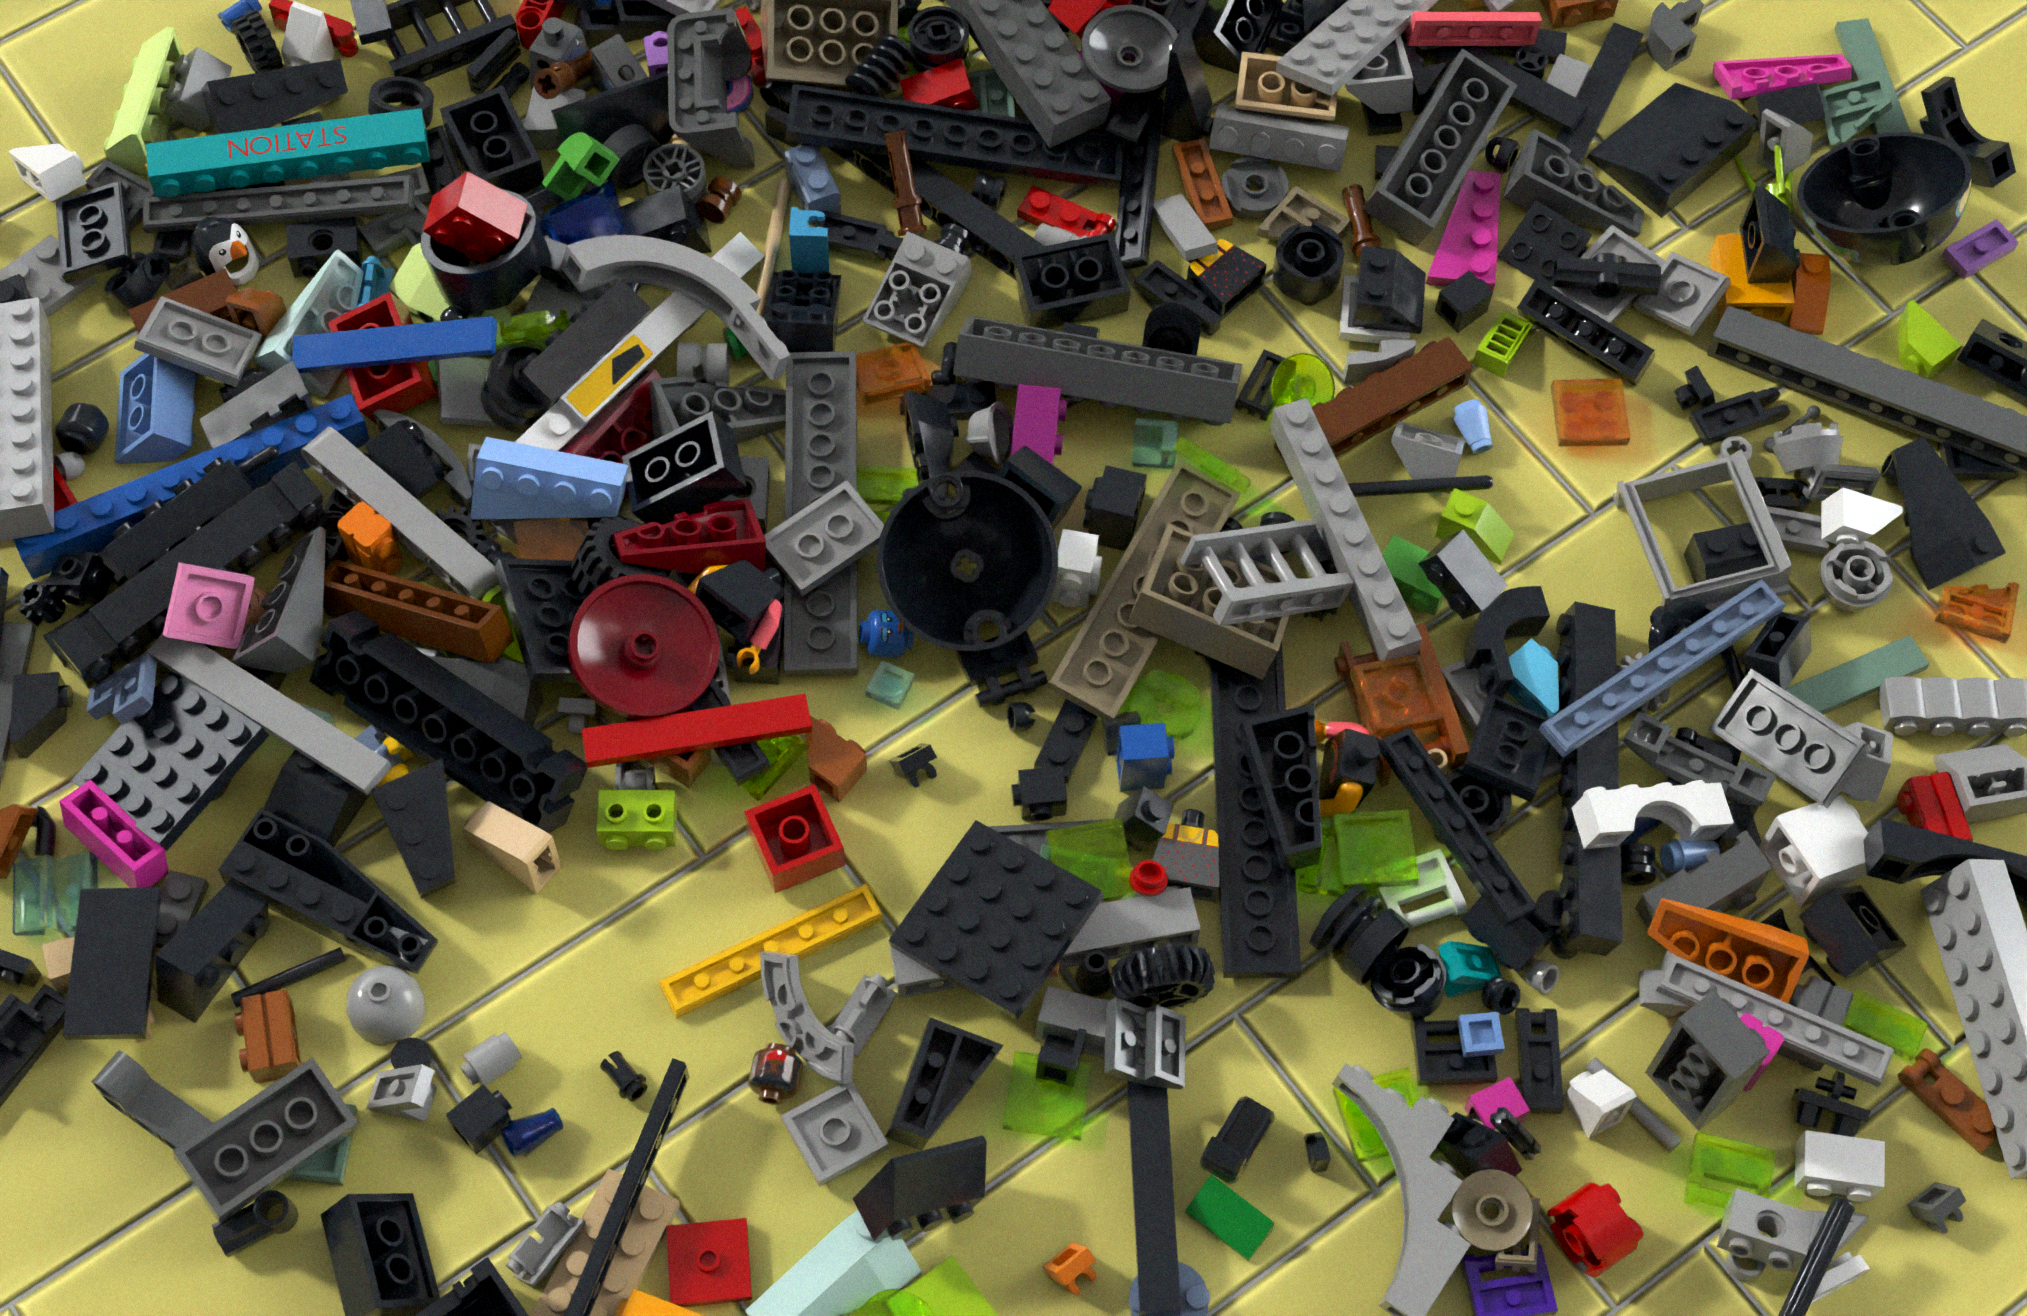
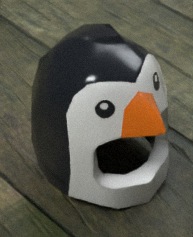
[191,217,259,286]

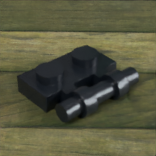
[957,631,1048,708]

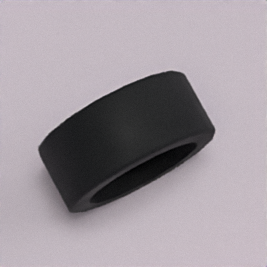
[368,76,434,127]
[603,124,661,190]

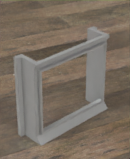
[1613,449,1792,612]

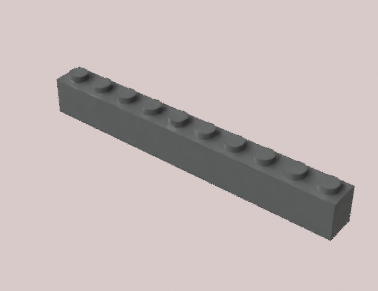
[1708,305,2027,475]

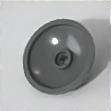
[1081,5,1178,93]

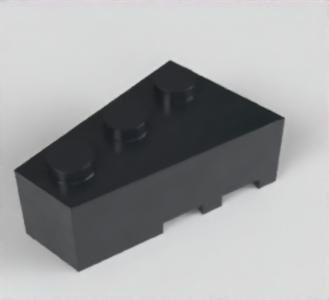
[586,185,712,254]
[372,758,456,899]

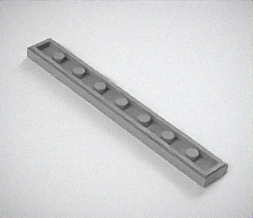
[146,633,392,795]

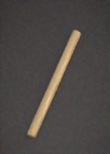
[755,179,792,318]

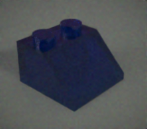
[541,180,626,245]

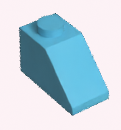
[1507,639,1559,718]

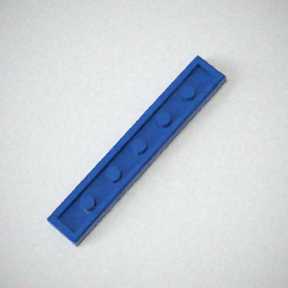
[292,316,497,373]

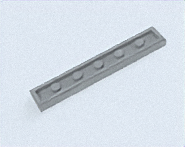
[1656,954,1894,1087]

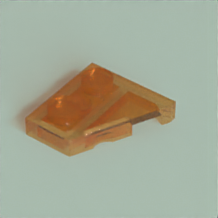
[1935,582,2019,644]

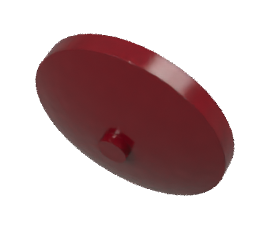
[568,574,719,720]

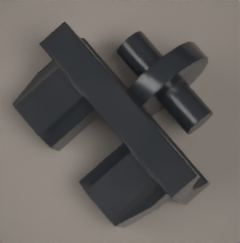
[1792,1071,1871,1137]

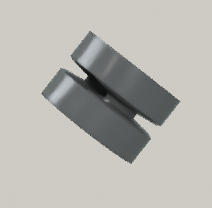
[643,144,708,206]

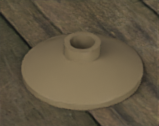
[1452,1169,1533,1251]

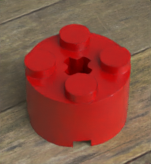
[1547,1182,1644,1277]

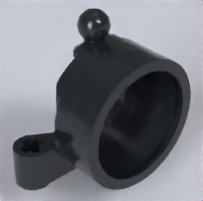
[421,189,575,321]

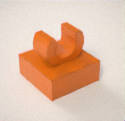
[1042,1242,1097,1295]

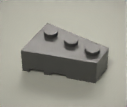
[1635,830,1772,946]

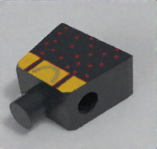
[1181,239,1267,322]

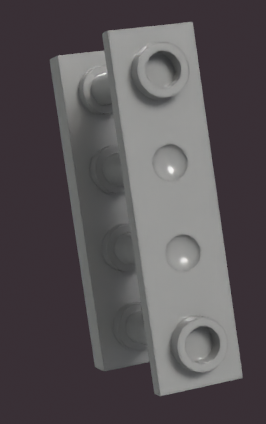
[1180,519,1354,626]

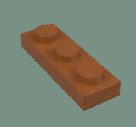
[1172,138,1233,231]

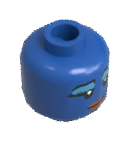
[859,610,914,658]

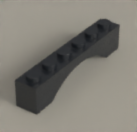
[1863,818,2027,908]

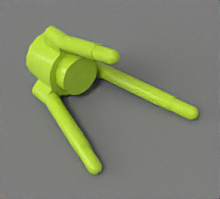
[1734,145,1794,213]

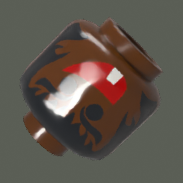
[748,1043,803,1105]

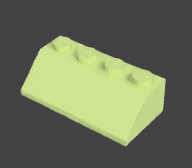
[104,27,183,175]

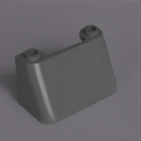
[667,8,755,168]

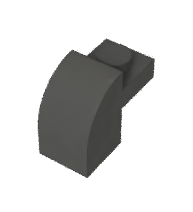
[1645,0,1704,72]

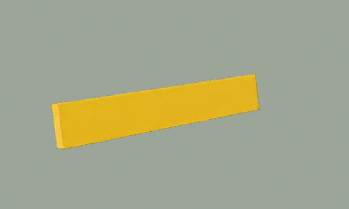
[659,884,883,1018]

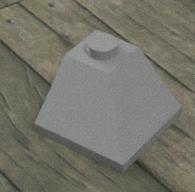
[1391,421,1465,496]

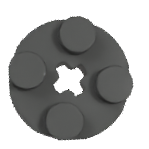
[1221,156,1289,219]

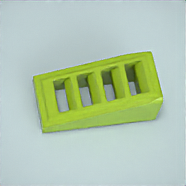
[1473,310,1533,378]

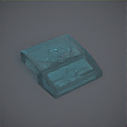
[13,851,98,936]

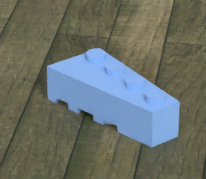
[470,437,628,519]

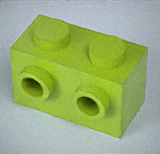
[596,790,678,851]

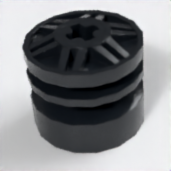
[1309,882,1412,986]

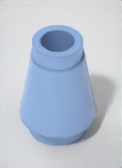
[1453,399,1493,454]
[1660,839,1720,874]

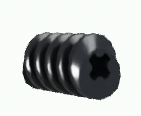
[845,34,917,97]

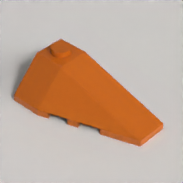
[1647,898,1810,1003]

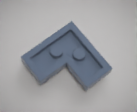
[87,652,157,724]

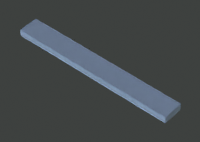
[1539,579,1786,757]

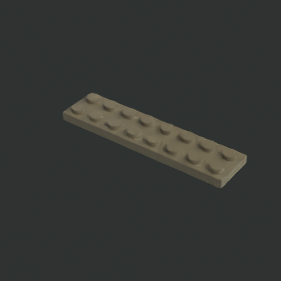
[1047,459,1241,724]

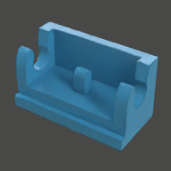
[789,207,830,274]

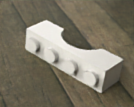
[1572,780,1734,849]

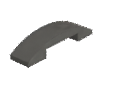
[373,409,473,514]
[1623,711,1777,806]

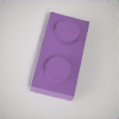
[1942,219,2019,280]

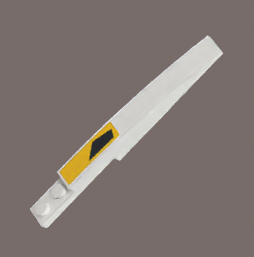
[515,232,764,451]

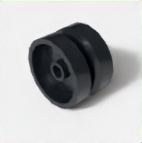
[480,341,547,434]

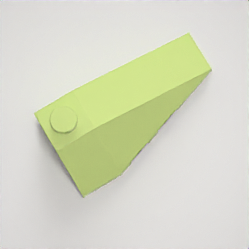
[389,242,524,351]

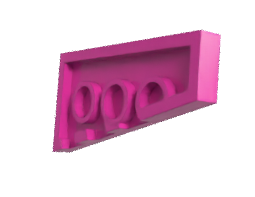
[1713,54,1852,100]
[1426,170,1501,291]

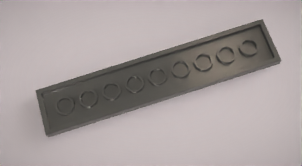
[784,351,858,676]

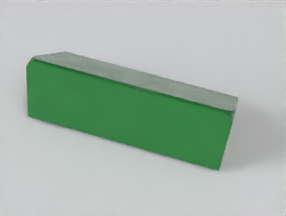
[1185,1175,1274,1261]

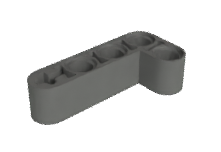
[91,1050,213,1150]

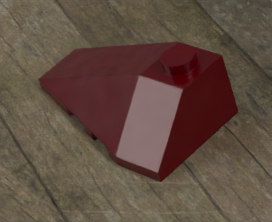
[560,369,662,502]
[614,499,766,575]

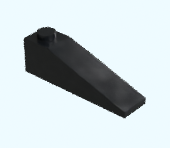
[1892,437,2006,591]

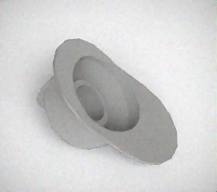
[964,402,1014,465]

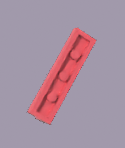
[1404,12,1542,46]

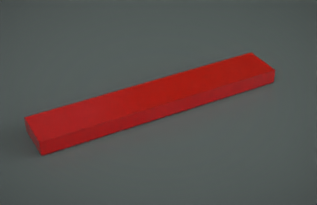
[581,693,812,768]

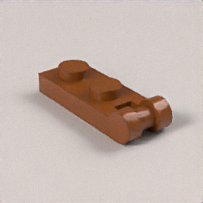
[1898,1048,1997,1154]

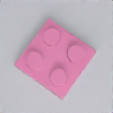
[163,562,255,649]

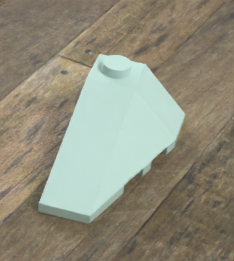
[252,249,364,397]
[745,1210,922,1316]

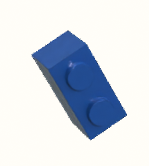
[1116,723,1175,792]

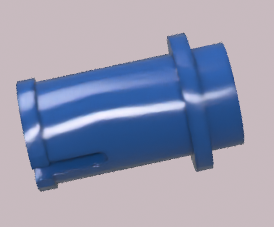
[218,0,262,32]

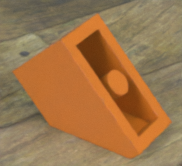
[1787,253,1831,335]

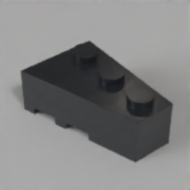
[156,880,270,1023]
[885,1017,1004,1151]

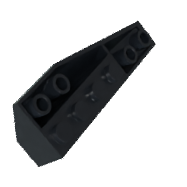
[218,808,438,974]

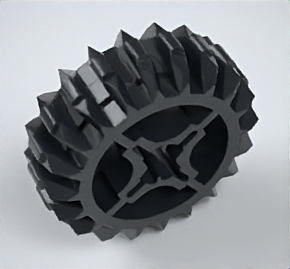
[1110,943,1215,1009]

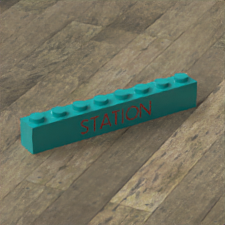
[146,108,430,197]

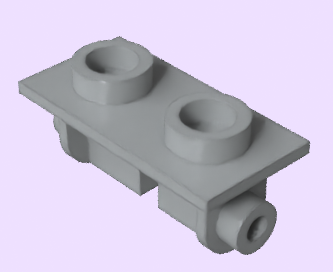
[829,974,898,1057]
[506,1201,586,1287]

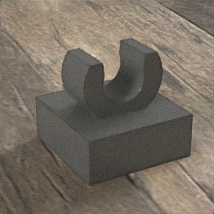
[1907,1182,1966,1234]

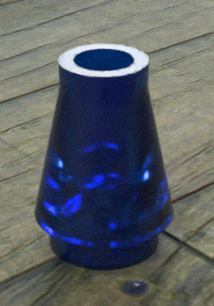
[501,1108,563,1158]

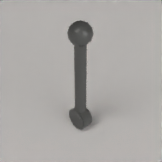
[1764,405,1821,452]

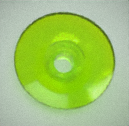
[1271,353,1335,407]

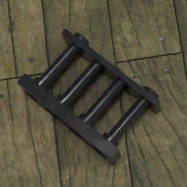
[385,0,520,82]

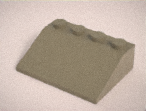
[760,0,898,92]
[1128,523,1290,680]

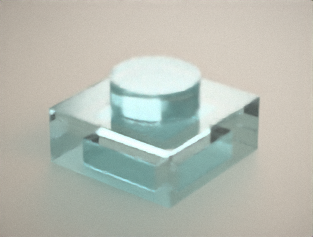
[865,660,915,710]

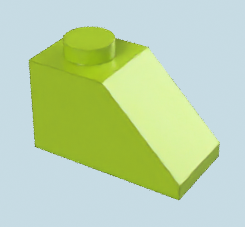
[1898,299,1962,380]
[1435,488,1515,565]

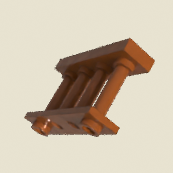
[1334,623,1469,787]

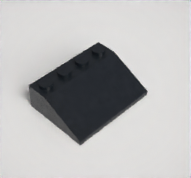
[1587,82,1758,218]

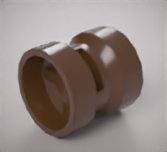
[696,176,742,224]

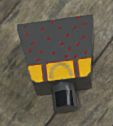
[1152,809,1220,902]

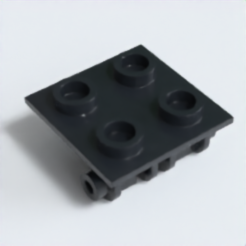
[1498,200,1593,288]

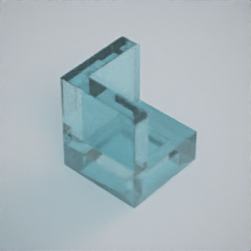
[1132,418,1178,469]

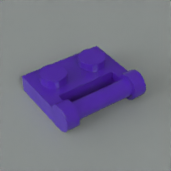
[1460,1243,1558,1316]

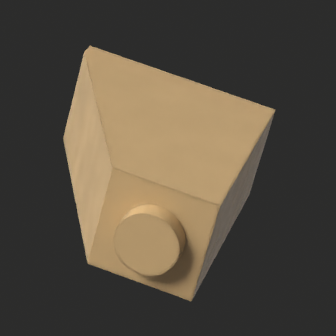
[463,801,561,894]

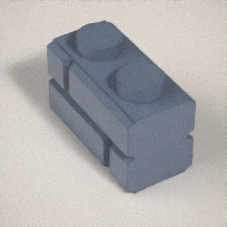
[784,144,841,225]

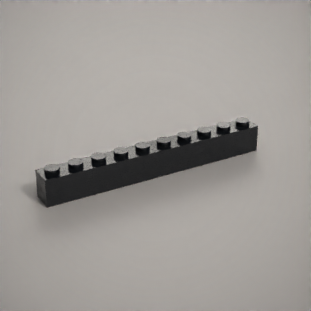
[1556,601,1623,956]

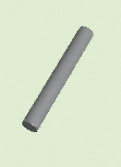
[1585,1057,1682,1152]

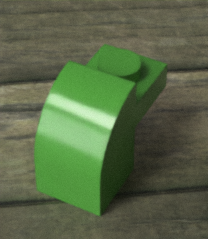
[542,132,620,203]

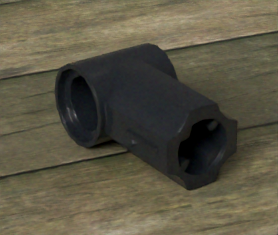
[212,1190,298,1258]

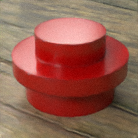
[1129,860,1168,897]

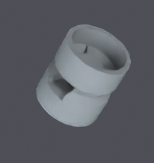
[677,342,730,386]

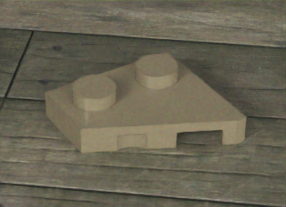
[1257,186,1351,240]

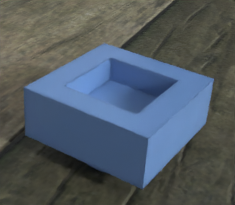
[1457,1012,1505,1057]

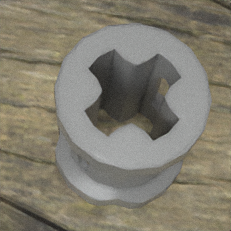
[614,766,656,790]

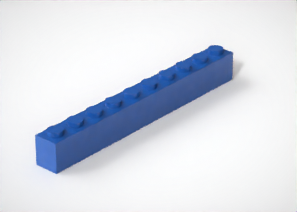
[13,393,370,579]

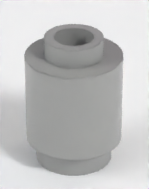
[460,1032,522,1086]

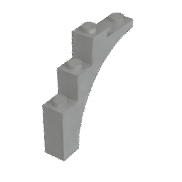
[1332,1063,1471,1316]

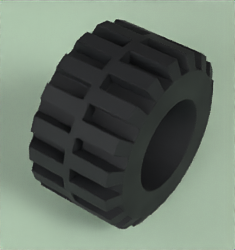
[571,516,672,596]

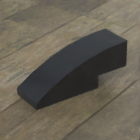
[574,0,676,47]

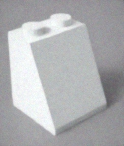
[1758,795,1868,909]

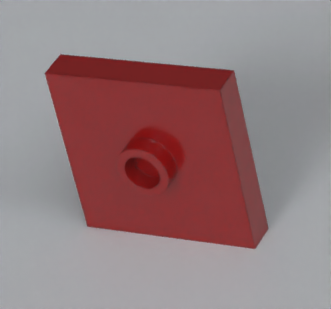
[666,1218,752,1307]

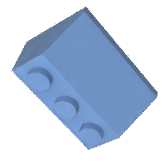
[115,353,197,464]

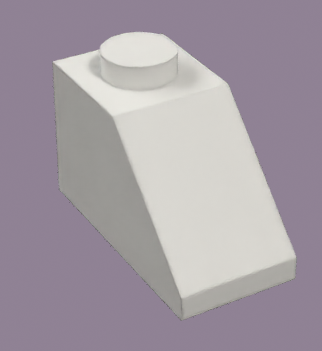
[281,1,335,68]
[8,144,87,202]
[1821,488,1903,545]
[1563,1069,1637,1139]

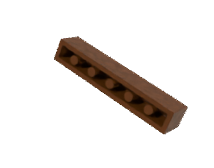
[1274,336,1473,461]
[323,560,514,664]

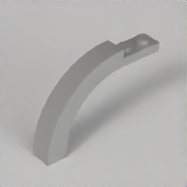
[560,235,790,381]

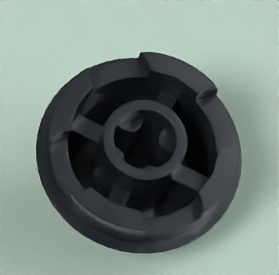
[1371,943,1446,1020]

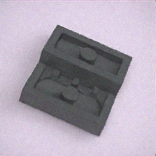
[1104,997,1186,1089]

